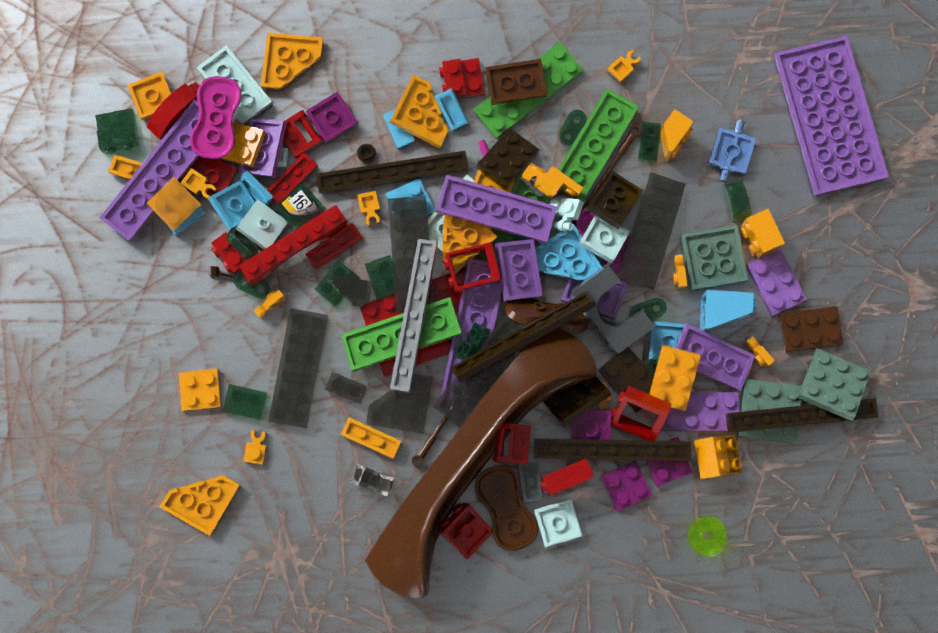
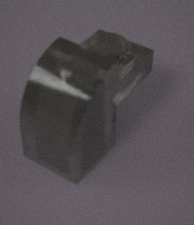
[350,464,394,496]

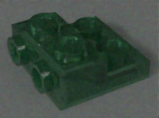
[95,108,140,154]

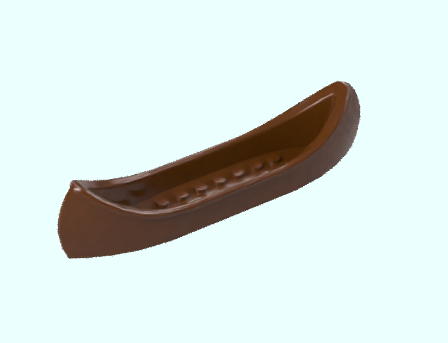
[365,328,597,598]

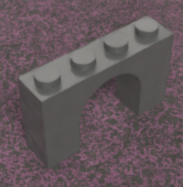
[571,263,656,354]

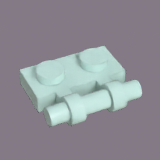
[549,197,584,232]

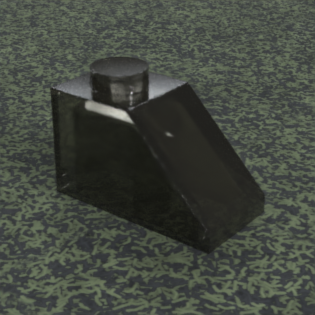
[331,276,372,307]

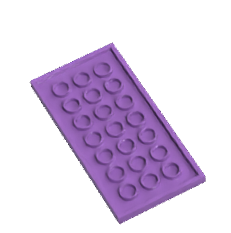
[774,36,889,196]

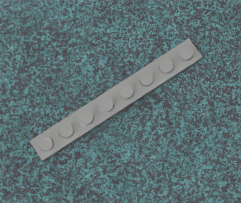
[390,239,438,393]

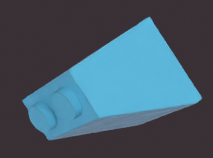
[700,290,757,333]

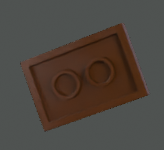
[485,59,547,105]
[779,306,844,352]

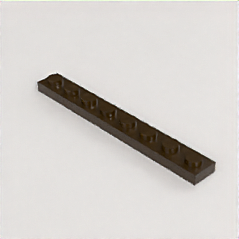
[316,151,468,194]
[451,291,597,382]
[726,398,879,433]
[534,438,691,461]

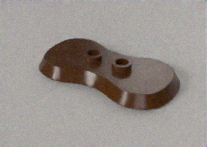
[505,298,588,333]
[475,465,538,551]

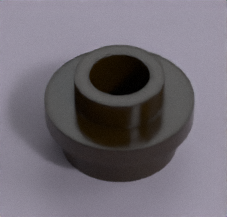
[357,144,376,163]

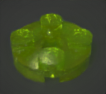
[686,516,727,556]

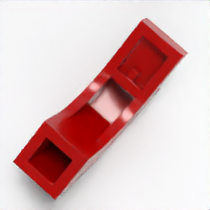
[147,82,200,140]

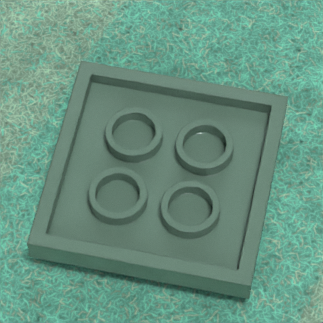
[680,225,748,291]
[797,348,871,421]
[738,379,802,444]

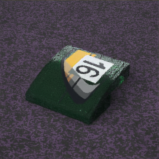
[274,182,327,231]

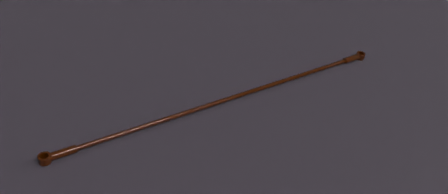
[411,124,641,467]

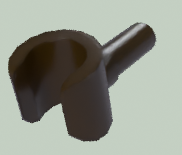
[209,266,235,281]

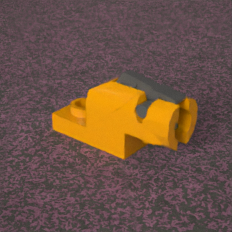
[521,163,583,199]

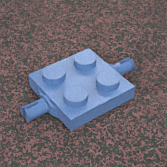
[709,120,756,182]

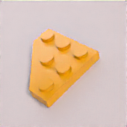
[261,33,324,90]
[389,74,448,148]
[442,215,497,274]
[160,475,241,536]

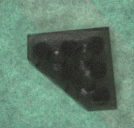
[366,373,433,434]

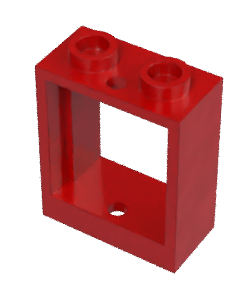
[443,242,501,293]
[611,385,671,441]
[540,458,594,496]

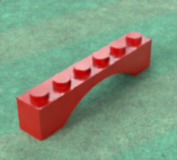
[239,205,347,287]

